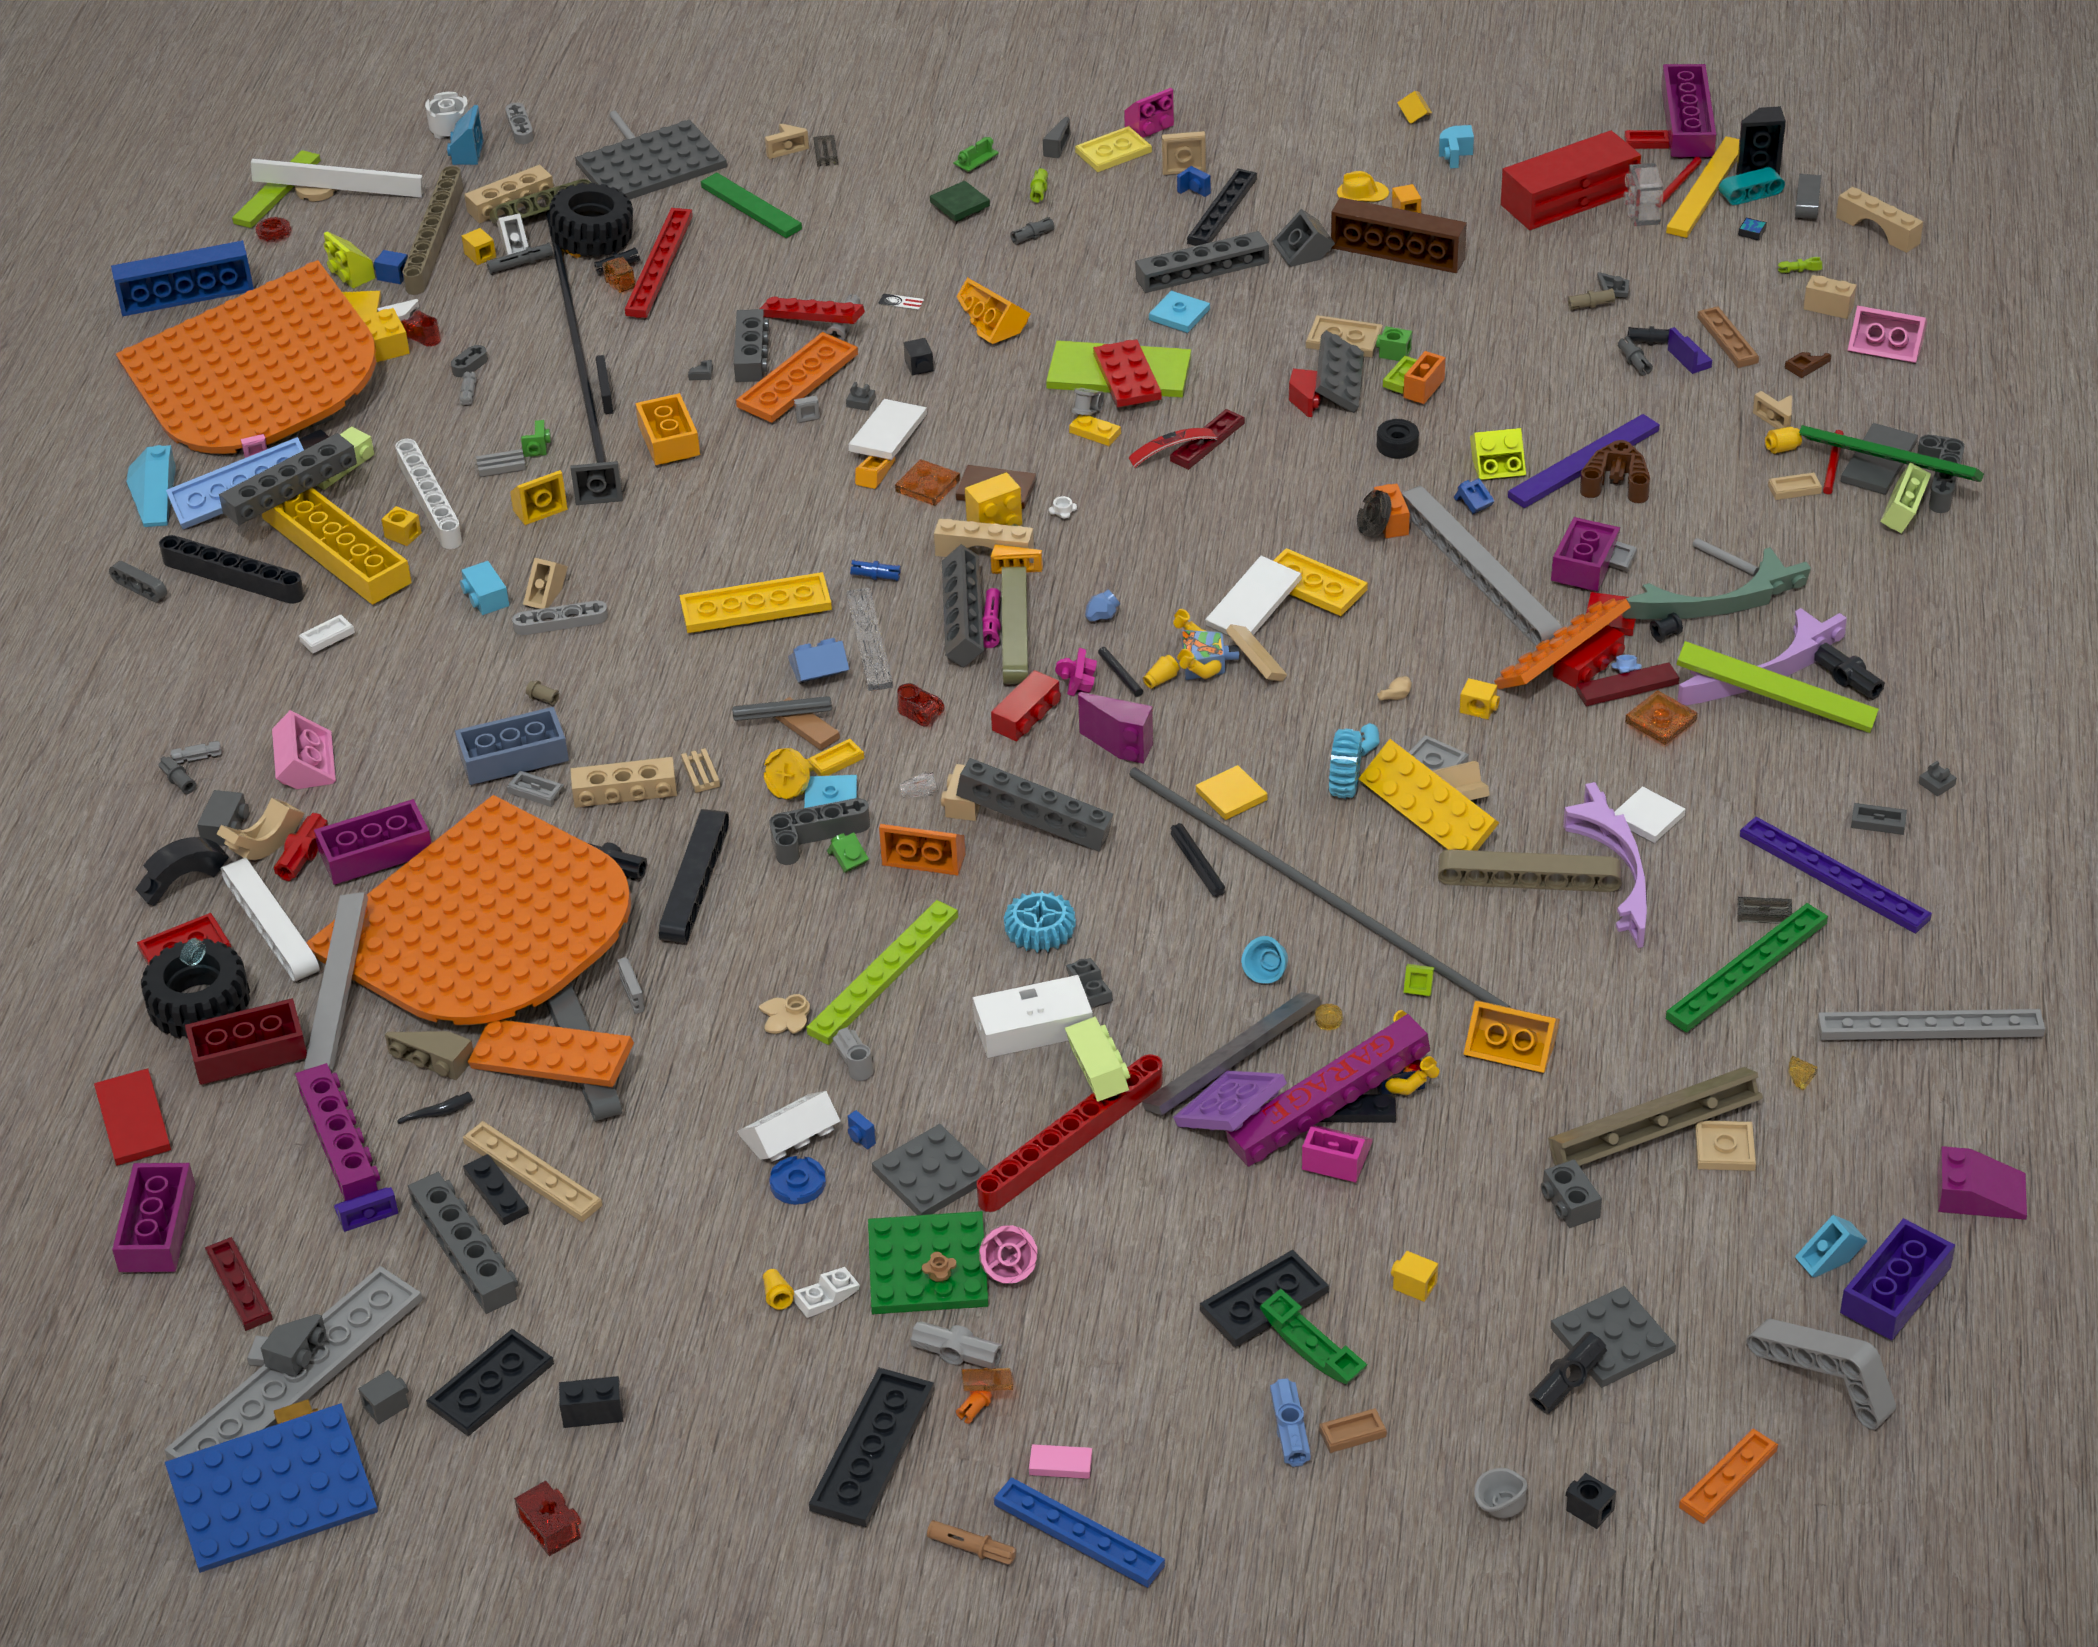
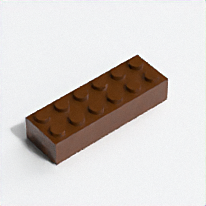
[1331,197,1467,274]

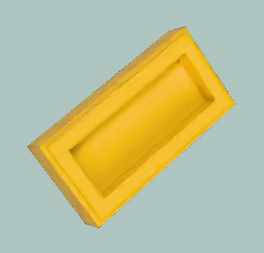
[807,739,864,776]

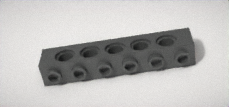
[1135,231,1269,293]
[219,433,357,526]
[942,544,984,668]
[956,758,1114,852]
[408,1171,518,1314]

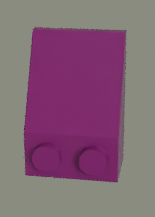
[1551,517,1621,591]
[1078,692,1153,764]
[1937,1146,2027,1220]

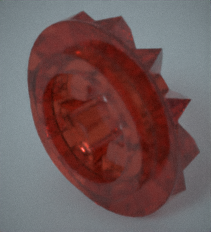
[255,217,291,241]

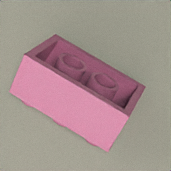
[1848,306,1927,363]
[272,710,336,789]

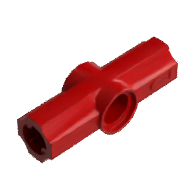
[274,813,328,881]

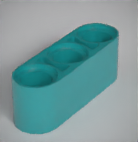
[1718,167,1785,205]

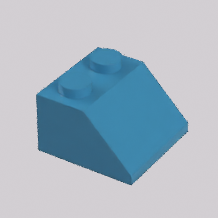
[447,105,484,165]

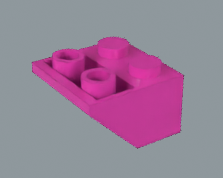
[1124,88,1174,138]
[1302,1126,1373,1183]

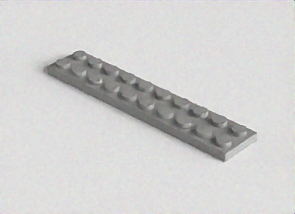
[164,1266,423,1460]

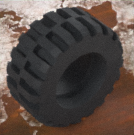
[550,183,633,257]
[141,939,250,1039]

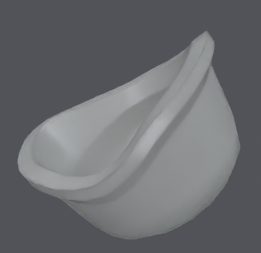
[1474,1468,1528,1518]

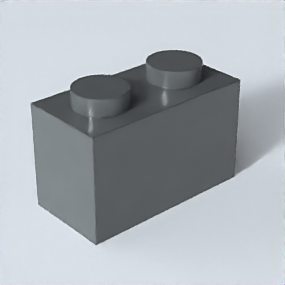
[197,790,249,846]

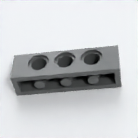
[734,309,769,382]

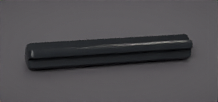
[1170,823,1225,897]

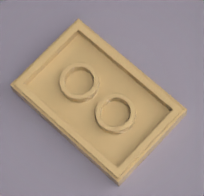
[1306,315,1383,358]

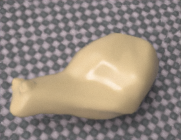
[1377,676,1412,701]

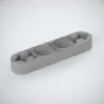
[512,601,608,635]

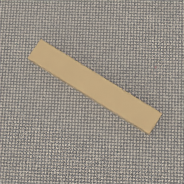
[463,1121,603,1223]

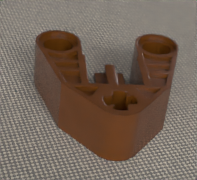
[1580,440,1650,503]

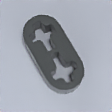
[451,345,488,377]

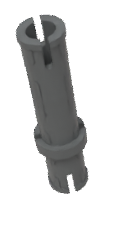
[486,242,553,274]

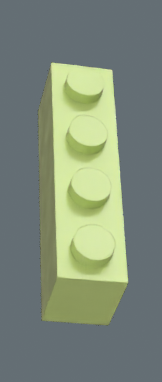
[1065,1017,1130,1101]

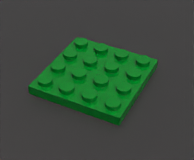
[868,1211,988,1315]

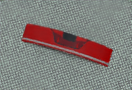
[1129,428,1217,468]

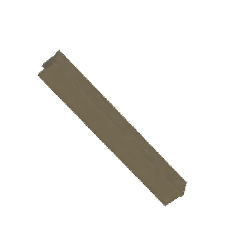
[1548,1067,1763,1166]

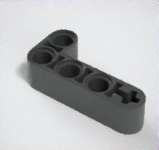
[1917,434,1965,513]
[769,798,870,865]

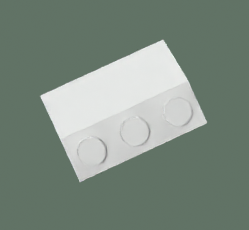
[737,1091,840,1162]

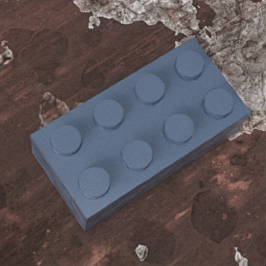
[455,707,569,785]

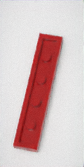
[759,296,865,324]

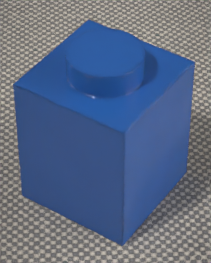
[373,250,408,284]

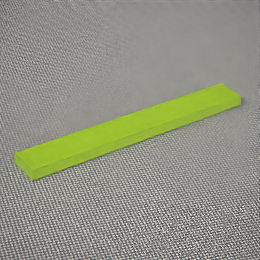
[1676,641,1879,733]

